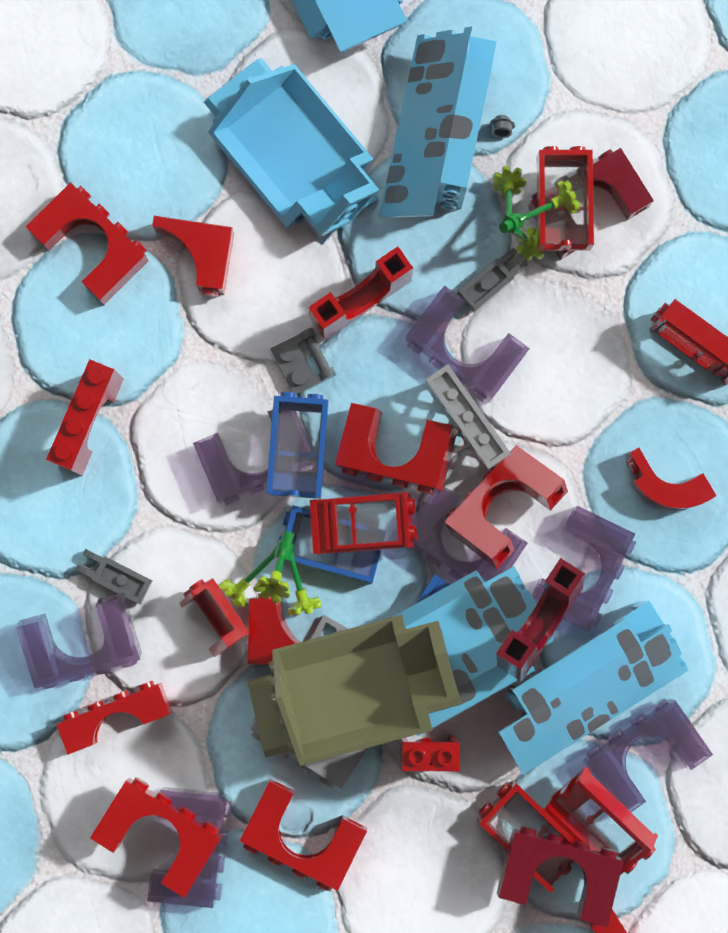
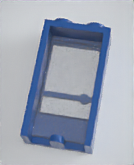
[266,392,329,499]
[276,505,387,583]

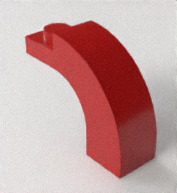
[625,447,717,510]

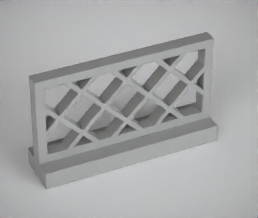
[425,364,511,470]

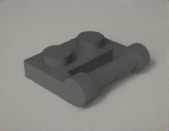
[270,328,336,396]

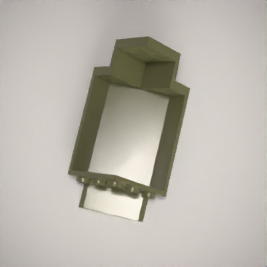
[248,615,462,766]

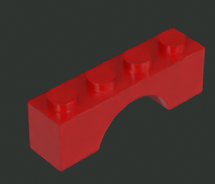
[56,680,173,755]

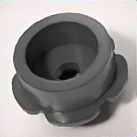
[490,115,515,138]

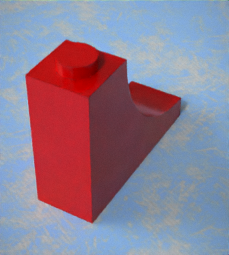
[152,215,234,297]
[247,593,300,665]

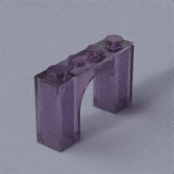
[405,285,530,403]
[193,409,317,506]
[409,486,528,582]
[532,506,636,631]
[15,592,142,689]
[583,698,713,812]
[147,787,232,908]

